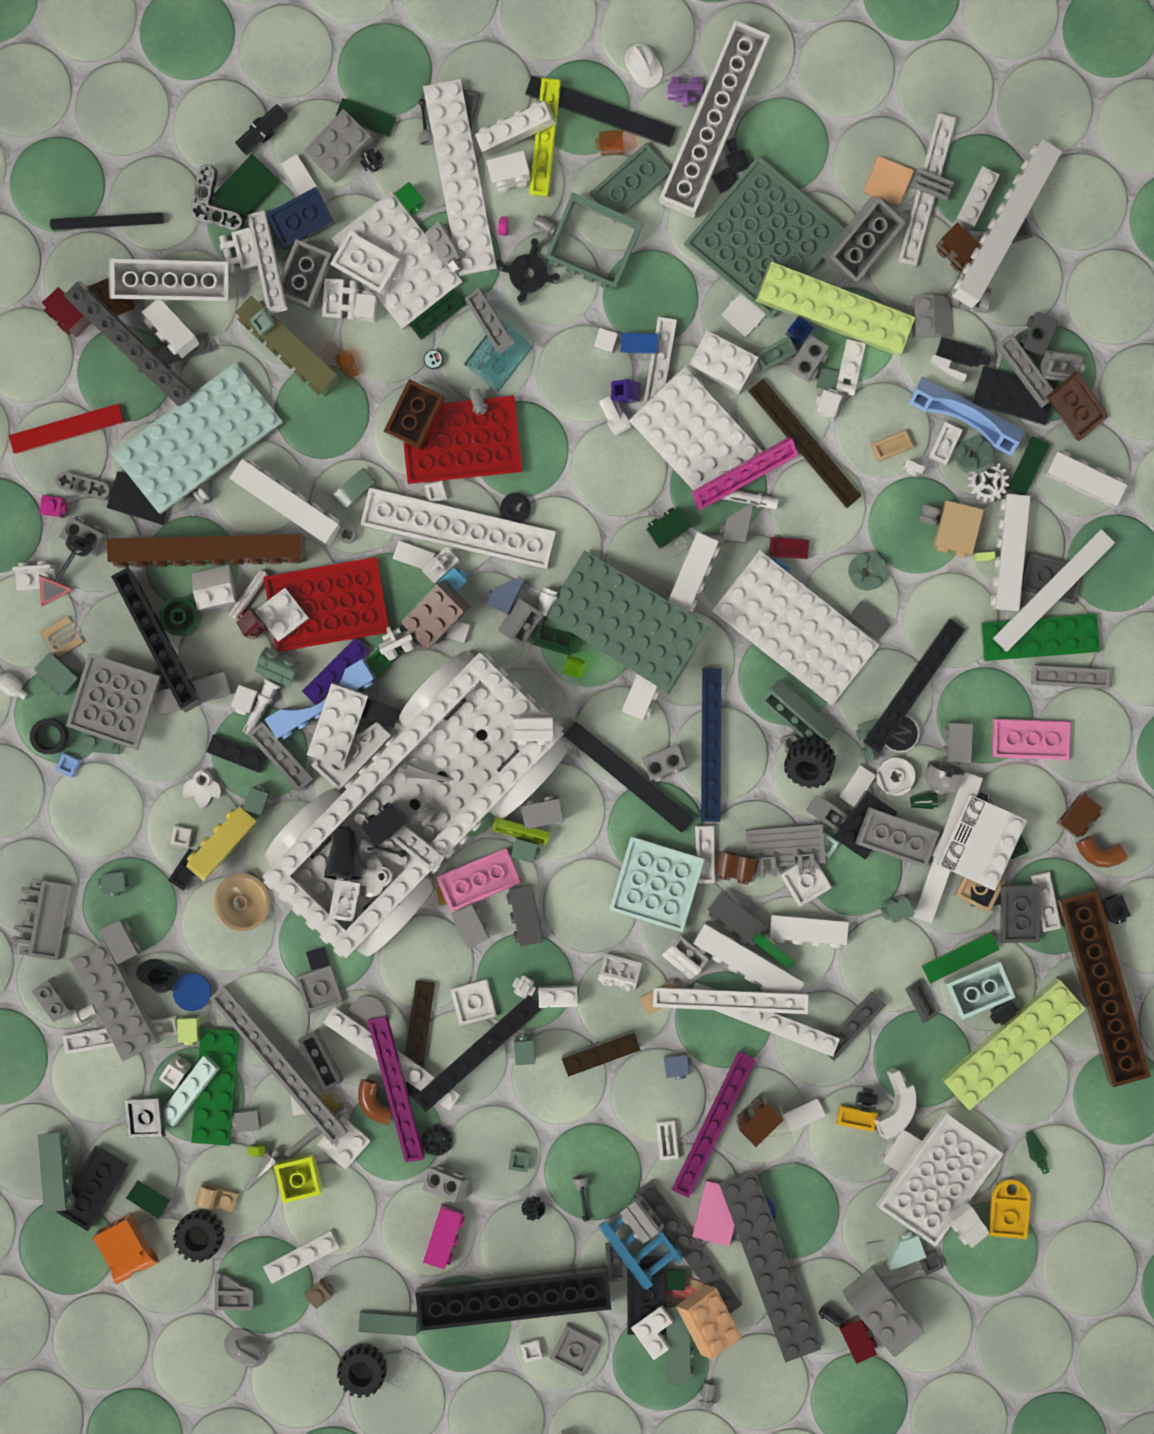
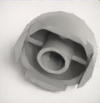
[925,760,965,795]

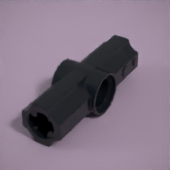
[235,104,289,156]

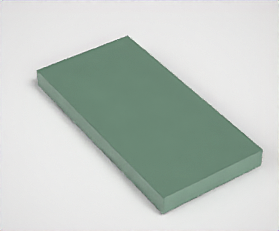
[590,142,671,223]

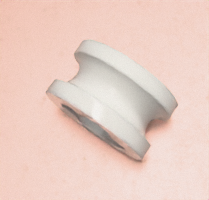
[192,486,210,505]

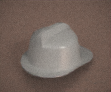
[224,1329,268,1368]

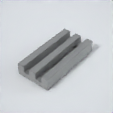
[911,168,954,201]

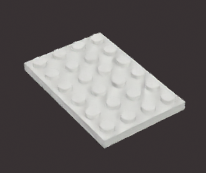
[332,192,463,330]
[628,367,762,490]
[876,1111,1003,1247]

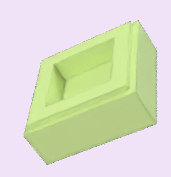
[973,552,995,562]

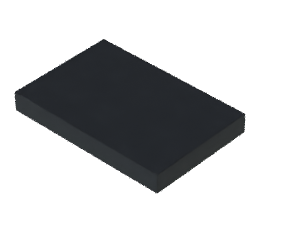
[106,471,167,525]

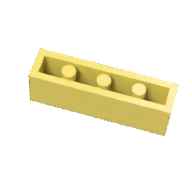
[187,807,256,881]

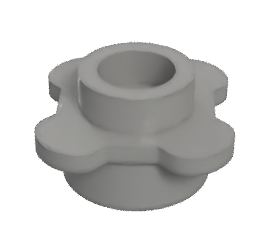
[780,732,798,754]

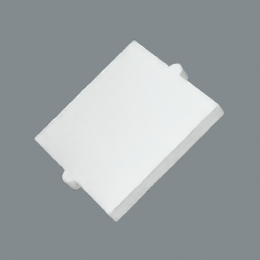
[721,293,766,338]

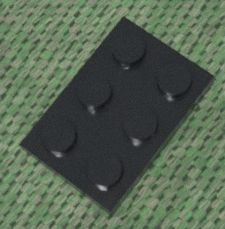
[833,790,898,860]

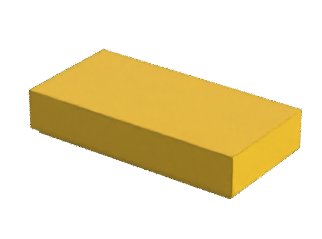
[836,1105,878,1132]

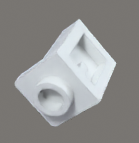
[159,1055,191,1090]

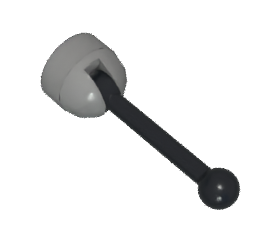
[418,98,434,146]
[359,837,406,857]
[572,1175,590,1222]

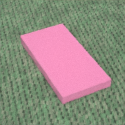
[992,719,1071,760]
[436,847,521,912]

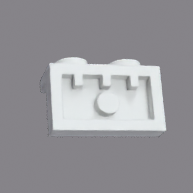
[12,561,56,591]
[329,879,360,922]
[598,953,642,991]

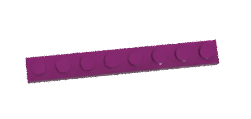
[367,1015,425,1163]
[671,1051,756,1198]

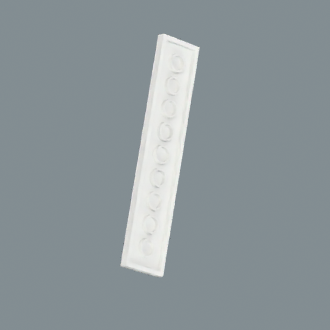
[423,79,497,276]
[360,488,556,569]

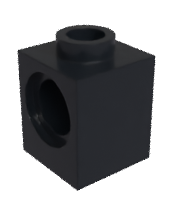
[1101,893,1131,924]

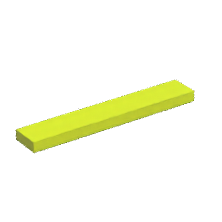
[529,78,561,197]

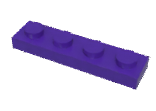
[302,638,370,705]

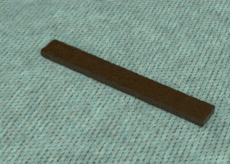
[748,379,861,508]

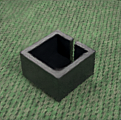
[361,802,410,846]

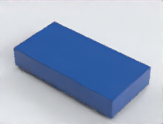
[620,333,660,354]

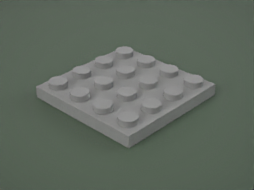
[66,653,162,750]

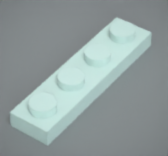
[163,1055,220,1126]

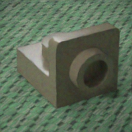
[304,1278,334,1309]

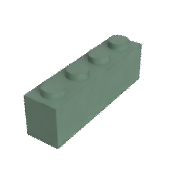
[760,679,837,744]
[38,1131,75,1213]
[666,1303,694,1385]

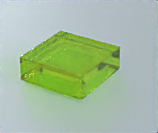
[562,655,586,679]

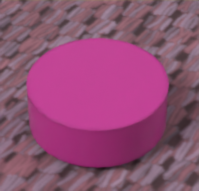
[498,216,510,236]

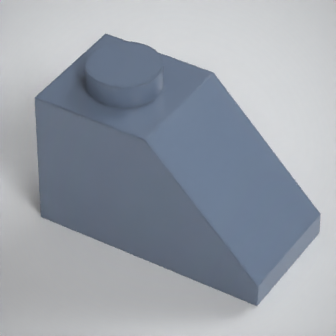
[485,578,525,615]

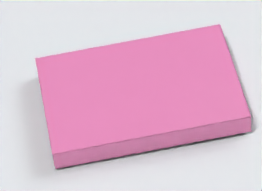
[692,1180,735,1246]

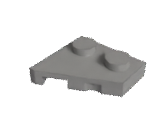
[214,1272,254,1310]

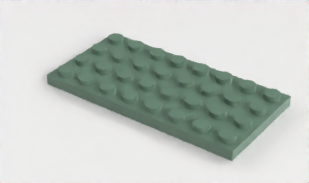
[546,550,710,694]

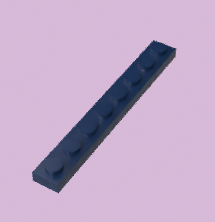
[701,668,722,822]

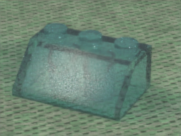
[463,320,533,392]

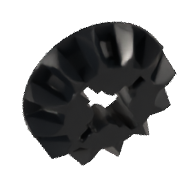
[500,493,531,523]
[422,1125,452,1156]

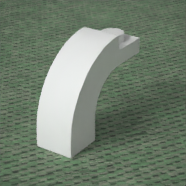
[874,1068,916,1139]

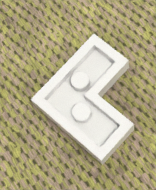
[631,1305,674,1360]

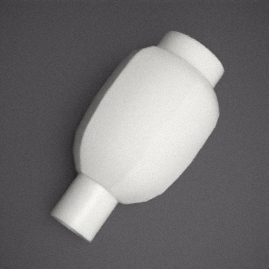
[0,672,28,700]

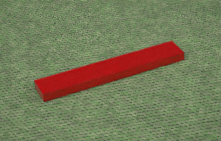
[8,404,125,454]

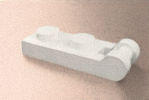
[836,339,866,396]

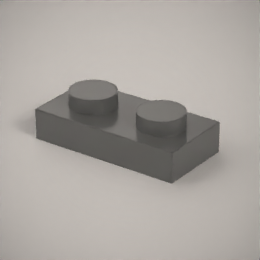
[605,1242,628,1282]

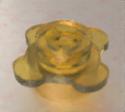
[322,1094,340,1112]

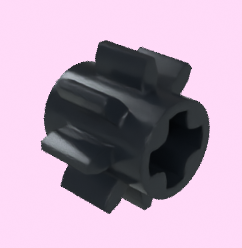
[360,148,384,173]
[856,1088,878,1113]
[521,1196,545,1221]

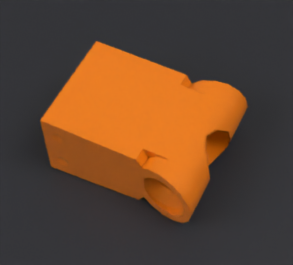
[92,1213,160,1285]

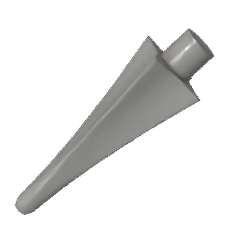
[397,763,450,782]
[244,1148,281,1191]

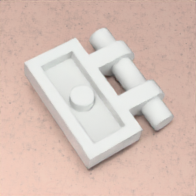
[219,228,258,274]
[322,278,359,320]

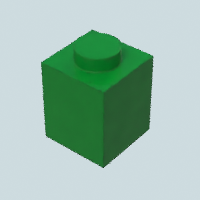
[394,182,425,216]

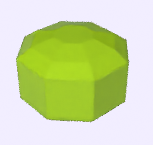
[247,1144,266,1157]

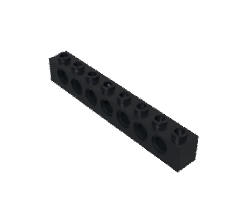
[111,567,202,712]

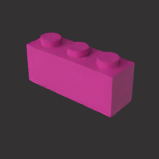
[423,1204,466,1270]

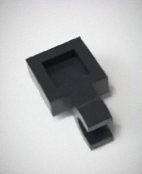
[725,138,750,175]

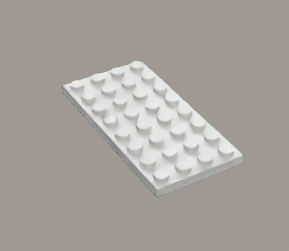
[712,550,879,706]

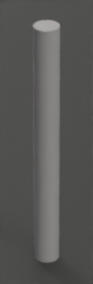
[284,1104,348,1158]

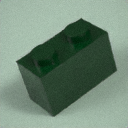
[646,507,691,549]

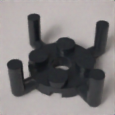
[496,238,560,306]

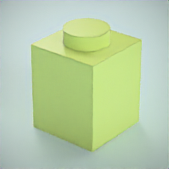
[177,1016,200,1045]

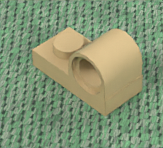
[195,1182,239,1213]

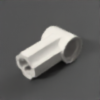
[599,396,631,436]

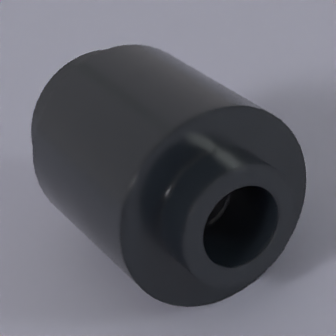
[989,1000,1019,1026]

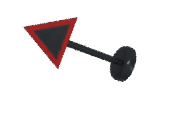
[39,535,92,607]

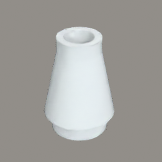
[538,587,558,616]

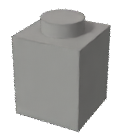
[232,1108,262,1133]

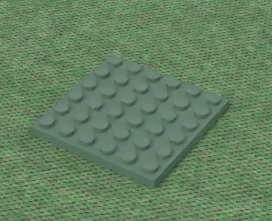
[684,156,845,319]

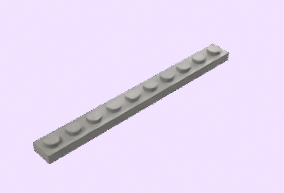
[209,985,349,1145]

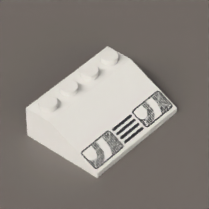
[937,795,1027,891]

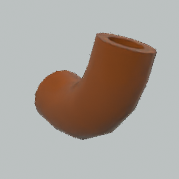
[1075,835,1128,868]
[358,1079,392,1125]

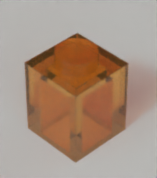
[595,130,624,156]

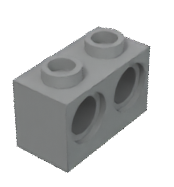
[788,334,829,382]
[59,516,107,556]
[642,744,686,782]
[32,977,74,1022]
[422,1165,470,1203]

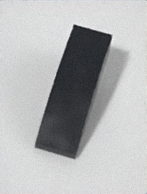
[361,698,401,728]

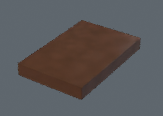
[1046,372,1108,441]

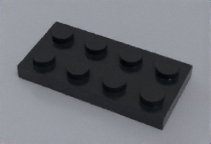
[972,366,1055,426]
[55,1145,129,1231]
[627,1256,666,1335]

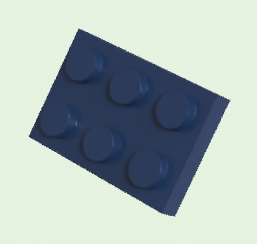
[266,187,334,249]

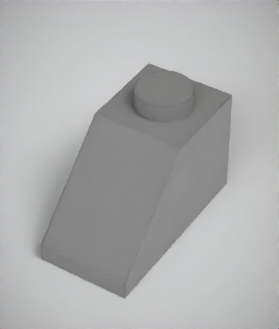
[719,504,753,544]
[806,794,848,831]

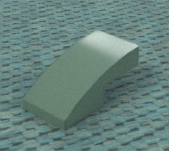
[333,468,376,509]

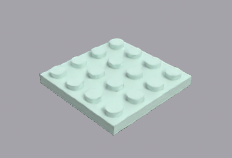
[609,836,705,933]

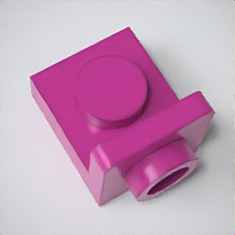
[39,495,68,518]

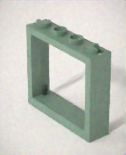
[545,192,644,291]

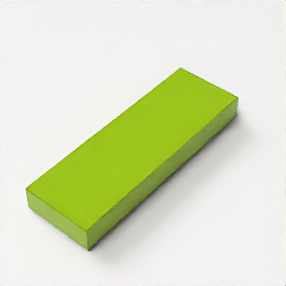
[492,817,551,846]

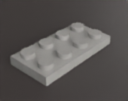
[855,807,940,868]

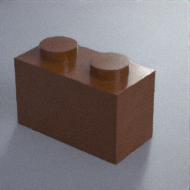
[1056,793,1102,838]

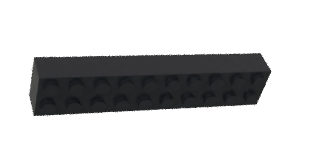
[415,1266,611,1331]

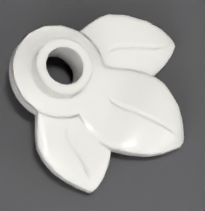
[182,770,221,808]
[357,858,393,897]

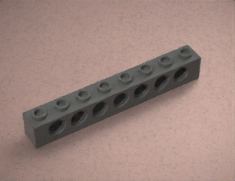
[64,281,194,406]

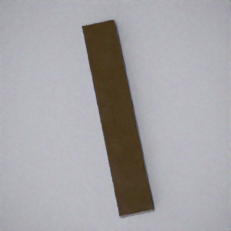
[405,980,435,1097]

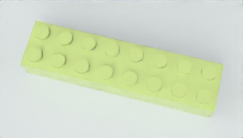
[755,262,915,356]
[941,978,1086,1111]

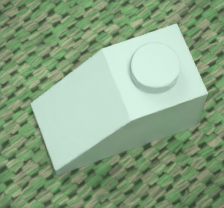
[886,1231,926,1271]

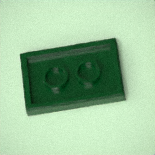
[213,154,280,219]

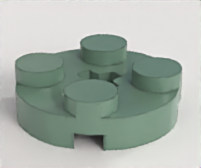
[955,436,994,474]
[848,552,887,591]

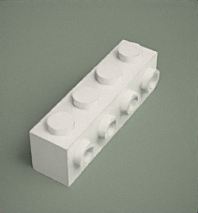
[475,101,557,156]

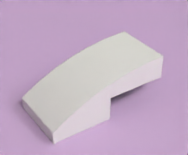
[929,355,967,385]

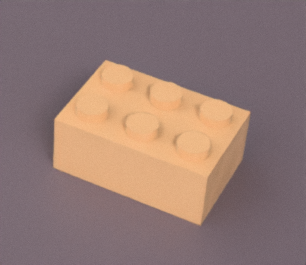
[676,1285,741,1359]

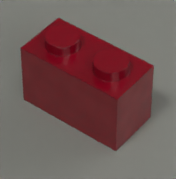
[839,1315,878,1364]

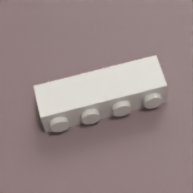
[1044,451,1127,508]
[768,914,849,948]

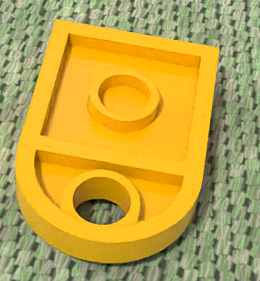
[988,1179,1031,1239]

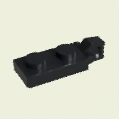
[936,337,991,367]

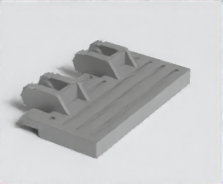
[746,824,826,878]
[11,878,72,961]

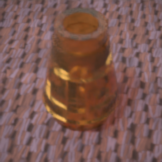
[335,349,360,379]

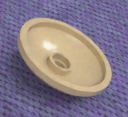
[214,874,270,931]

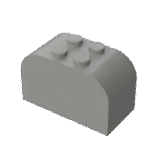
[842,1266,925,1357]

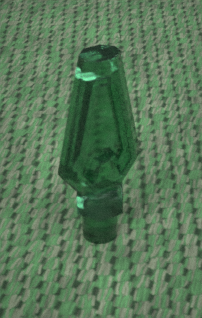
[1025,1130,1050,1174]

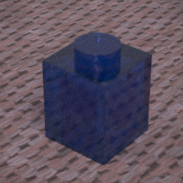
[785,316,814,346]

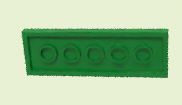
[981,614,1100,661]
[191,1027,240,1146]

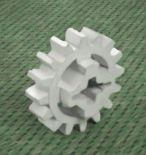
[966,463,1009,503]

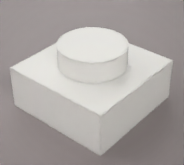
[902,459,925,477]

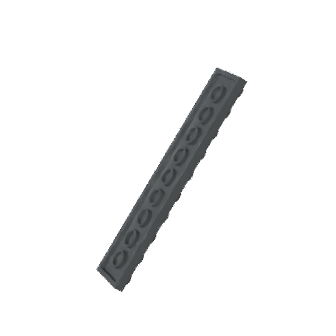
[719,1170,821,1363]

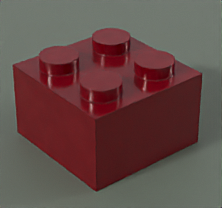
[41,287,91,337]

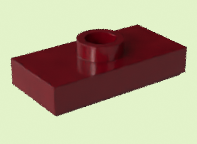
[769,537,809,559]

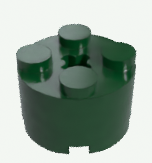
[160,597,202,636]

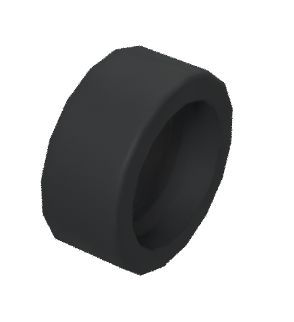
[30,719,69,754]

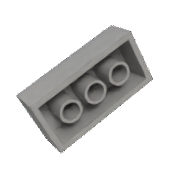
[822,197,905,283]

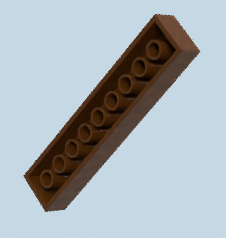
[107,534,306,568]
[1056,889,1151,1088]

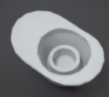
[625,44,663,88]

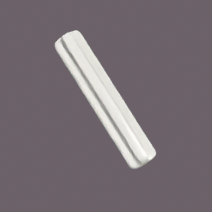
[229,570,269,620]

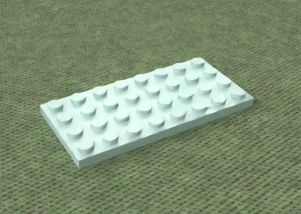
[112,362,283,515]

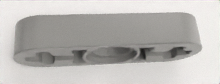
[55,472,111,500]

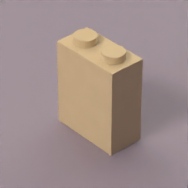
[932,500,984,558]

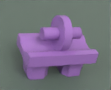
[668,77,703,108]

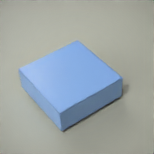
[55,752,81,778]

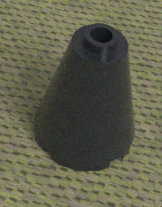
[324,826,363,880]

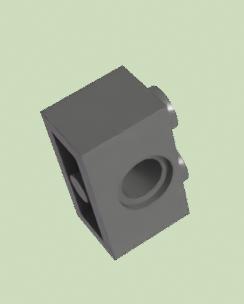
[1019,312,1058,359]

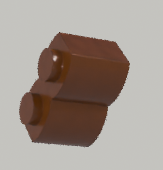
[715,850,759,885]

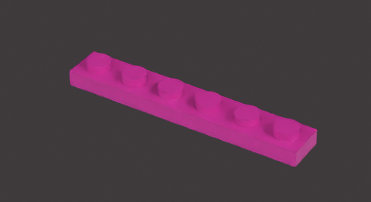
[691,437,798,510]

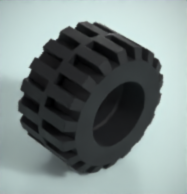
[784,736,836,788]
[173,1210,225,1263]
[337,1344,387,1398]

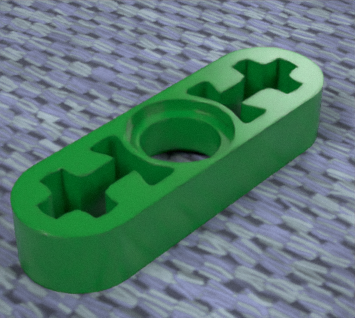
[752,932,795,969]

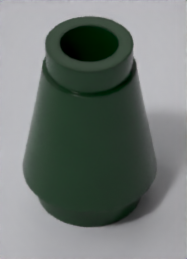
[910,791,939,810]

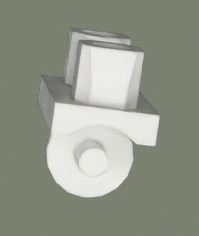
[422,547,460,585]
[378,626,414,661]

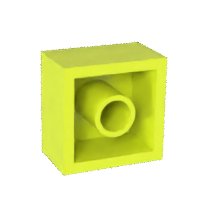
[274,1153,323,1204]

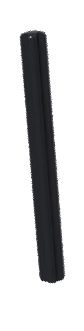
[50,212,164,230]

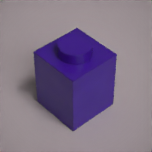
[611,379,641,404]

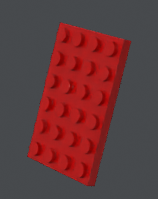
[403,396,522,485]
[263,557,389,652]

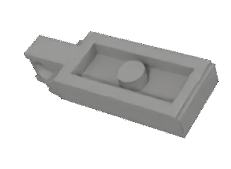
[425,222,464,273]

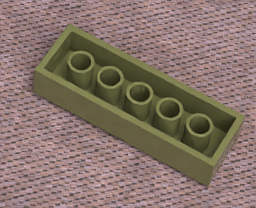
[235,296,340,396]

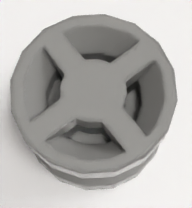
[918,505,941,526]
[412,803,436,827]

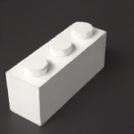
[954,166,1000,232]
[142,300,199,358]

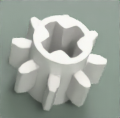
[512,975,536,999]

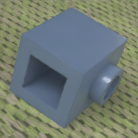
[663,1053,693,1080]

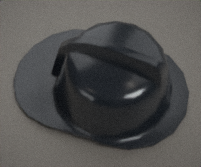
[136,959,178,993]

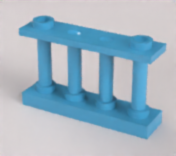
[598,1197,683,1289]

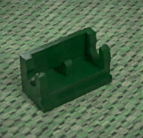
[533,625,576,656]
[126,1180,170,1219]

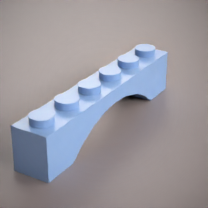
[909,377,1024,456]
[264,658,376,739]

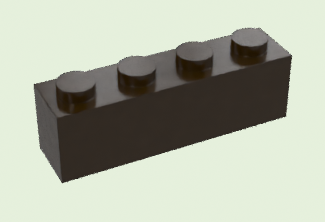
[562,1029,641,1077]

